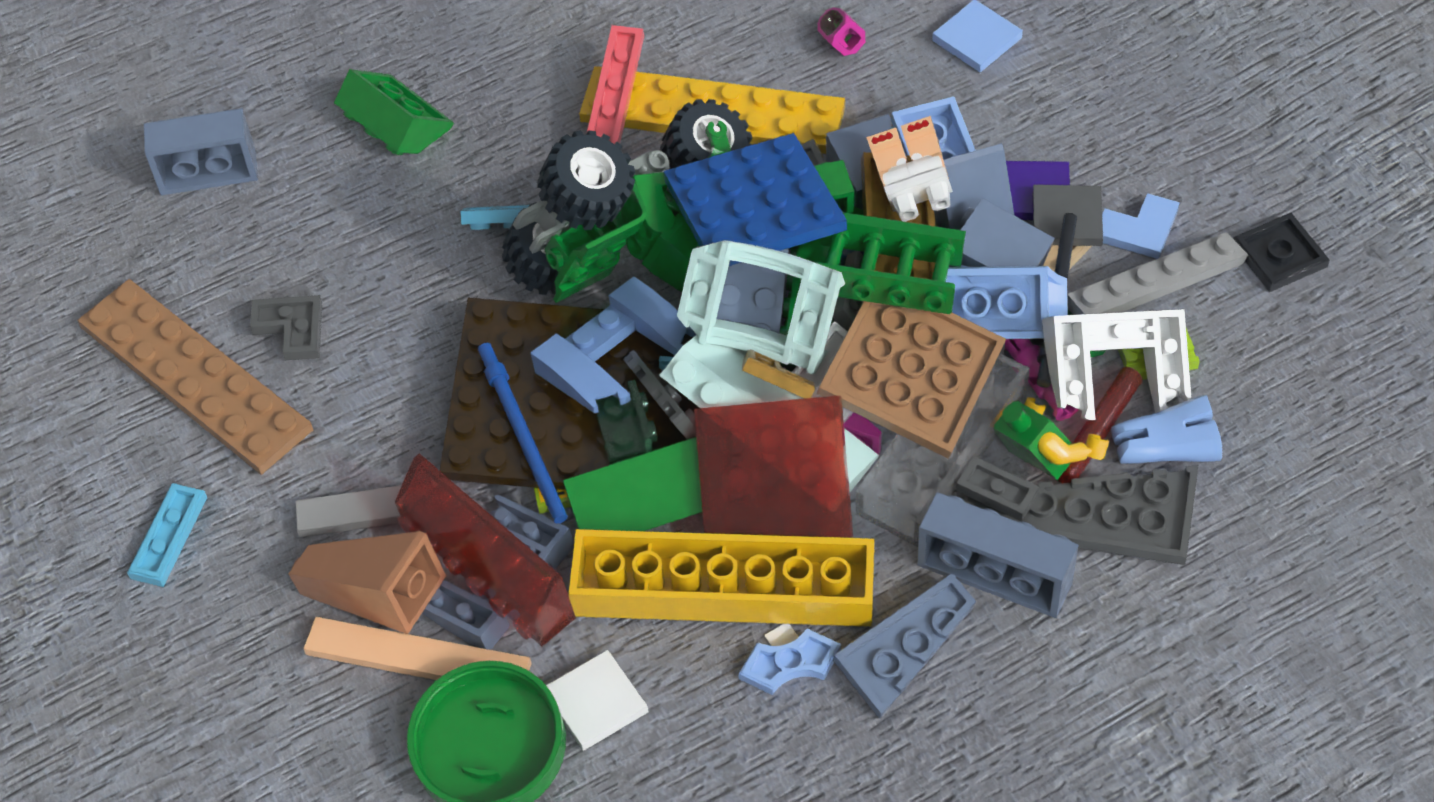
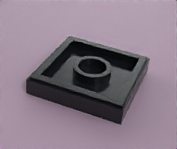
[1233,213,1330,292]

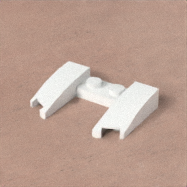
[1042,309,1191,420]

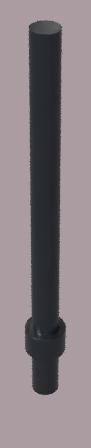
[1037,213,1077,388]

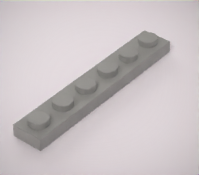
[1067,232,1248,315]

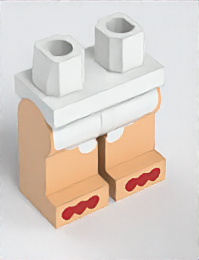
[866,116,953,222]

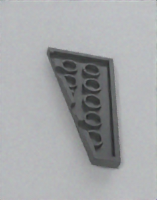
[967,465,1199,565]

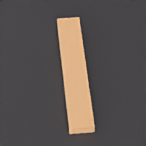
[304,617,532,680]

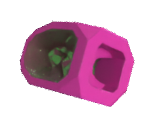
[818,7,866,56]

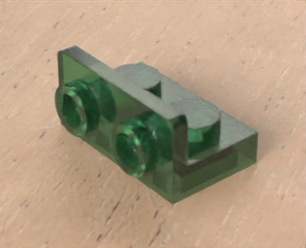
[595,380,657,465]

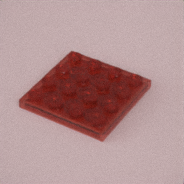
[694,395,853,538]

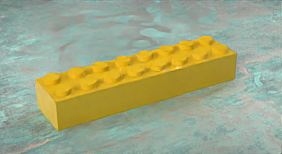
[569,529,874,627]

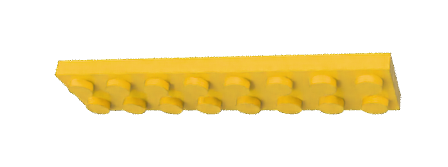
[579,66,845,154]

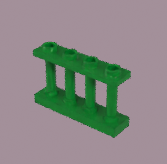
[814,212,966,314]

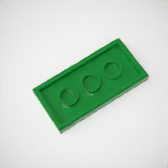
[563,435,725,531]

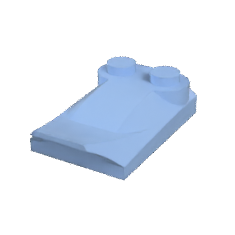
[891,97,976,159]
[946,265,1068,339]

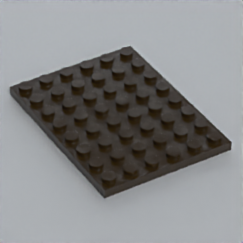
[439,297,733,503]

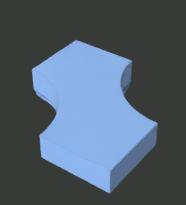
[739,629,841,695]

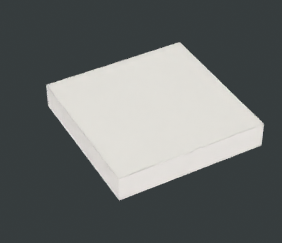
[546,650,648,751]

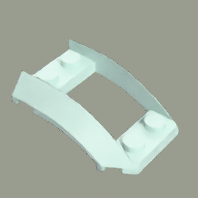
[677,240,845,374]

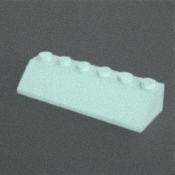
[659,335,879,512]

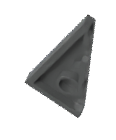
[623,350,706,441]

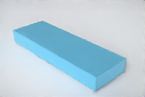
[127,483,207,587]

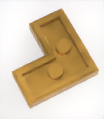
[742,349,815,401]

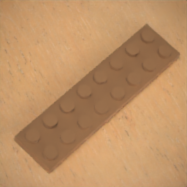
[77,279,313,475]

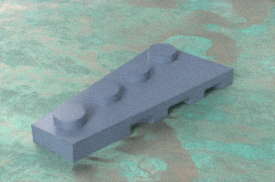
[833,573,976,719]

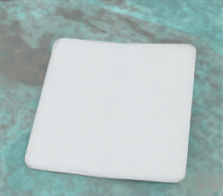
[765,624,799,646]

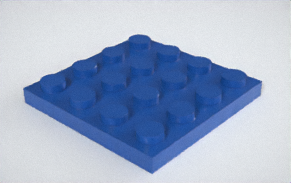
[664,133,847,266]

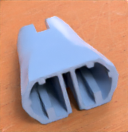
[1110,395,1222,464]

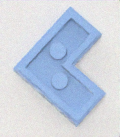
[1102,193,1180,259]

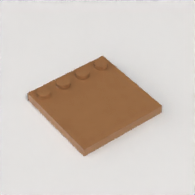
[816,301,1006,459]

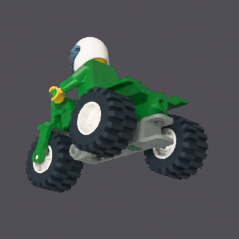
[502,99,752,303]

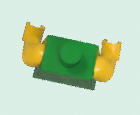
[993,397,1109,480]

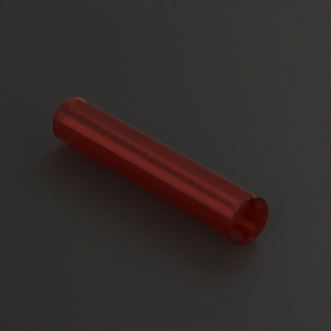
[1058,367,1143,484]

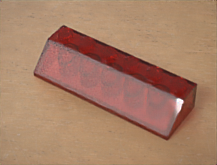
[395,453,576,647]

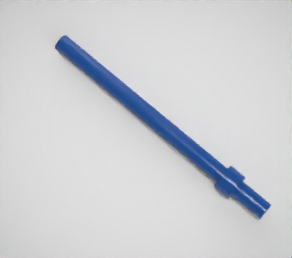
[478,343,568,524]

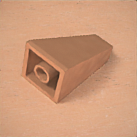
[288,531,447,634]

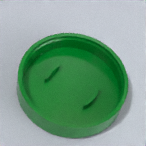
[407,661,566,802]

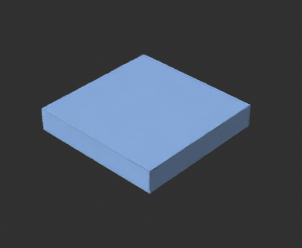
[932,0,1023,72]

